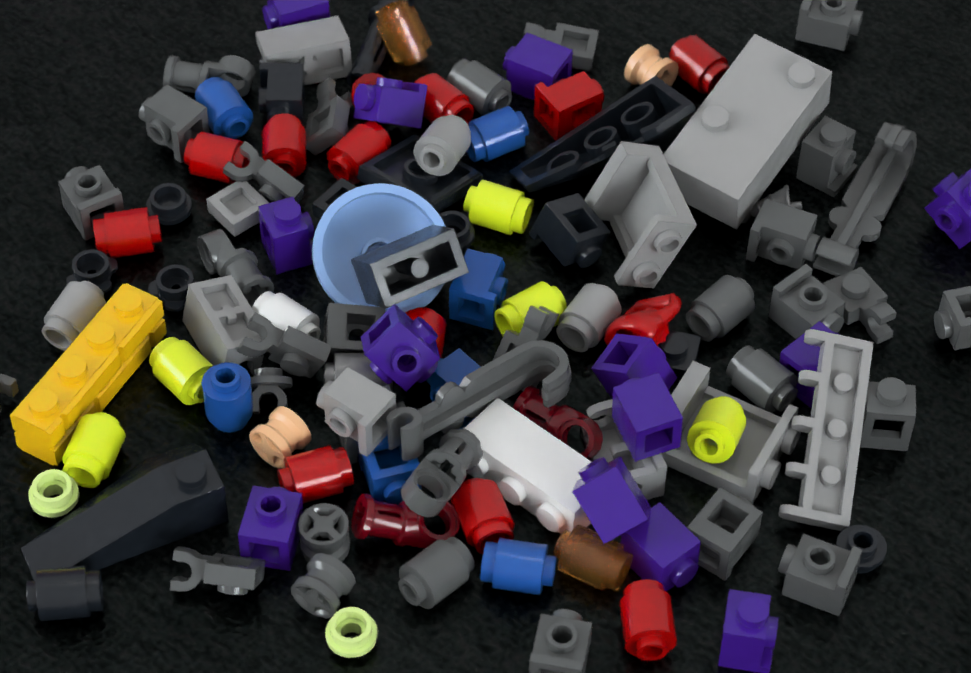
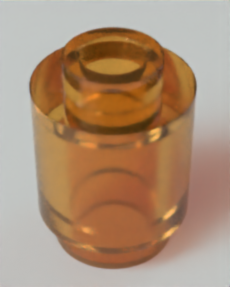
[375,0,432,66]
[553,524,633,591]

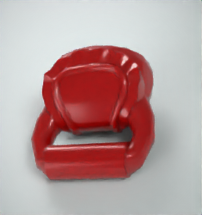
[604,293,682,346]

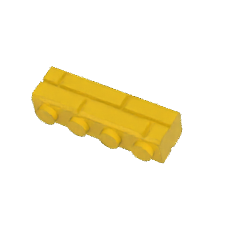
[10,283,167,466]

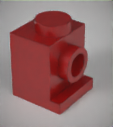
[534,71,604,140]

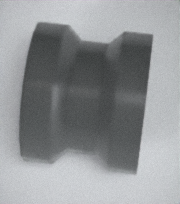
[298,503,350,562]
[291,553,356,618]

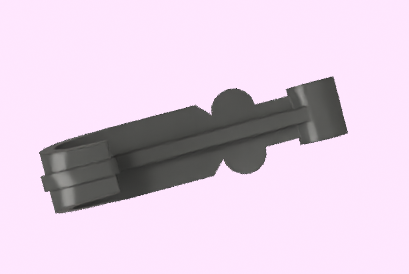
[813,121,917,277]
[387,340,571,461]

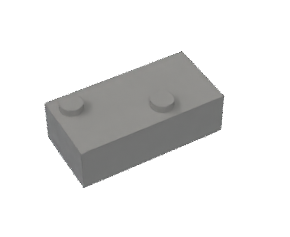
[663,34,832,230]

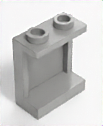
[584,141,697,288]
[661,361,801,504]

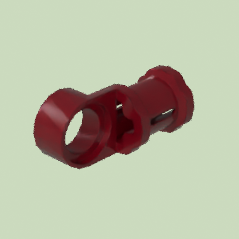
[513,385,603,459]
[351,493,460,549]

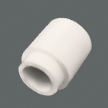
[252,291,321,339]

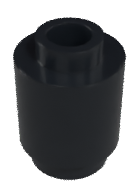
[26,565,104,621]

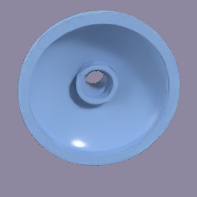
[312,184,446,312]

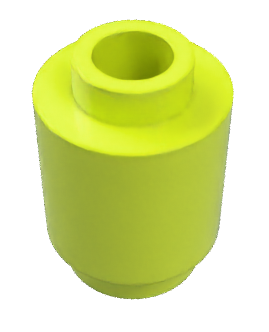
[463,179,534,235]
[494,281,567,336]
[149,337,213,405]
[687,396,746,464]
[62,412,126,488]

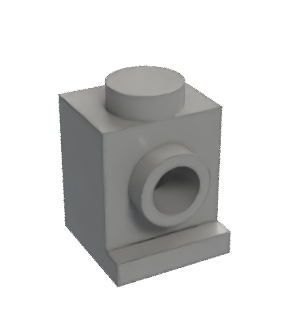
[316,367,396,457]

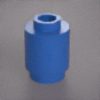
[195,77,253,139]
[466,106,529,162]
[202,362,253,432]
[480,538,557,595]

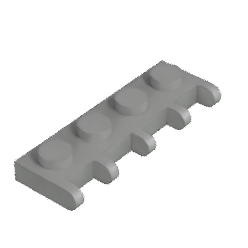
[779,329,874,531]

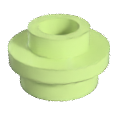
[28,469,79,518]
[325,607,378,658]

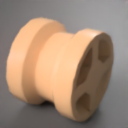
[624,44,678,86]
[249,406,312,468]

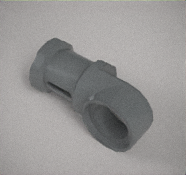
[163,55,256,97]
[197,229,275,308]
[401,429,483,517]

